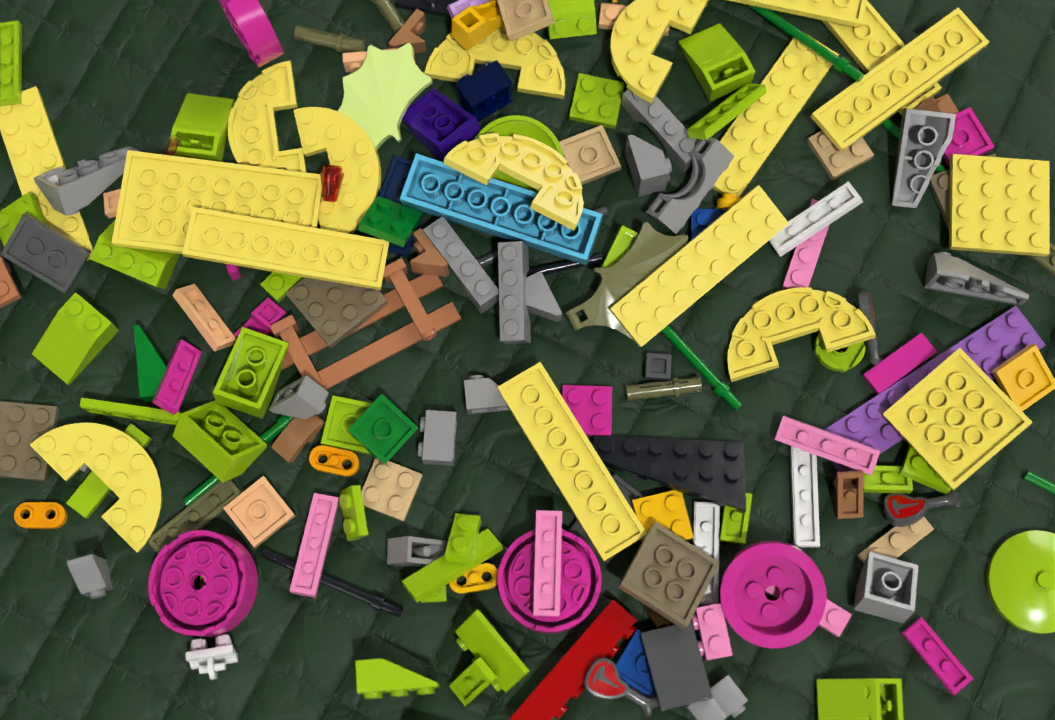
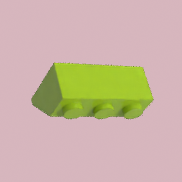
[90,219,180,290]
[172,400,267,483]
[455,610,530,693]

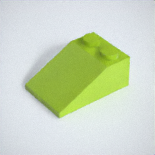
[547,0,597,39]
[32,292,120,385]
[213,327,289,419]

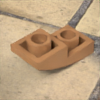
[271,414,325,462]

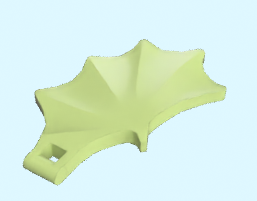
[338,43,433,150]

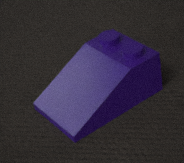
[401,88,481,162]

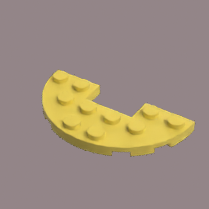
[610,0,709,104]
[424,25,565,99]
[228,61,307,173]
[294,107,381,234]
[443,133,584,231]
[727,287,876,382]
[30,423,162,553]

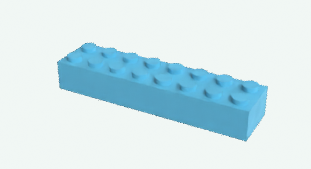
[400,153,603,266]

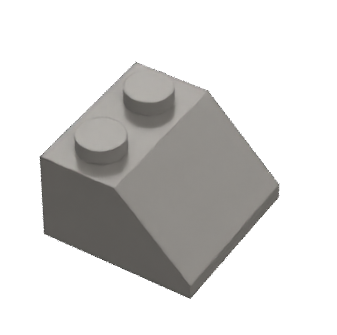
[625,135,672,197]
[854,552,919,623]

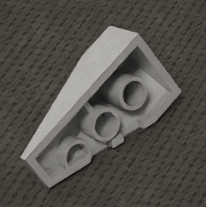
[891,108,956,208]
[34,146,142,215]
[924,252,1029,306]

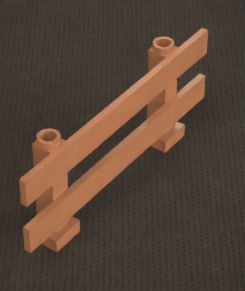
[270,258,461,390]

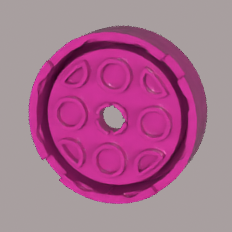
[218,0,284,68]
[498,529,602,634]
[148,530,258,637]
[720,540,827,648]

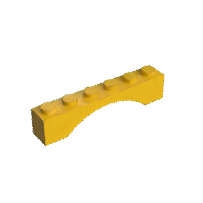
[451,0,504,51]

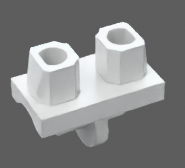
[186,635,238,680]

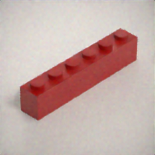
[510,599,637,720]

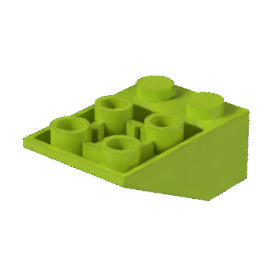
[678,23,755,102]
[168,93,234,162]
[355,658,440,699]
[816,678,904,720]

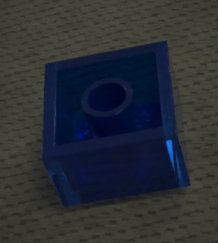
[456,60,513,123]

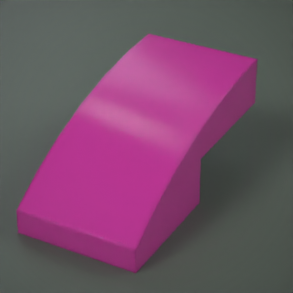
[234,298,286,339]

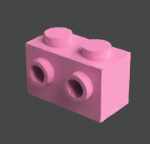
[691,603,732,661]

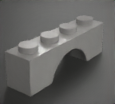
[621,89,698,173]
[646,137,735,234]
[423,216,499,314]
[498,241,531,344]

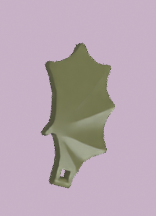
[565,222,688,339]

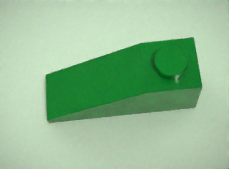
[134,325,167,403]

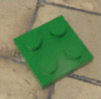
[358,196,422,247]
[347,394,418,465]

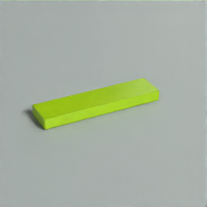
[0,21,22,107]
[687,83,767,140]
[80,398,181,425]
[66,424,152,519]
[402,528,503,603]

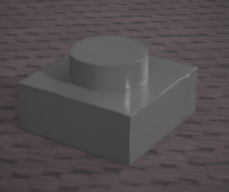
[645,353,672,381]

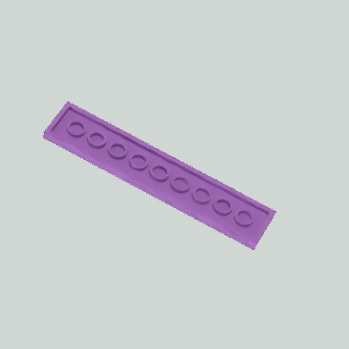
[825,306,1046,472]

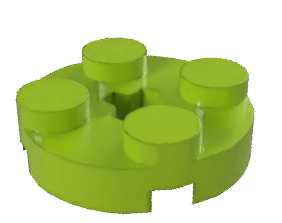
[814,332,865,373]

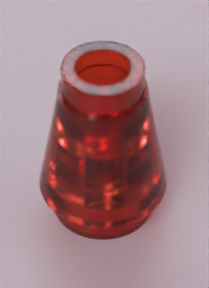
[320,165,344,202]

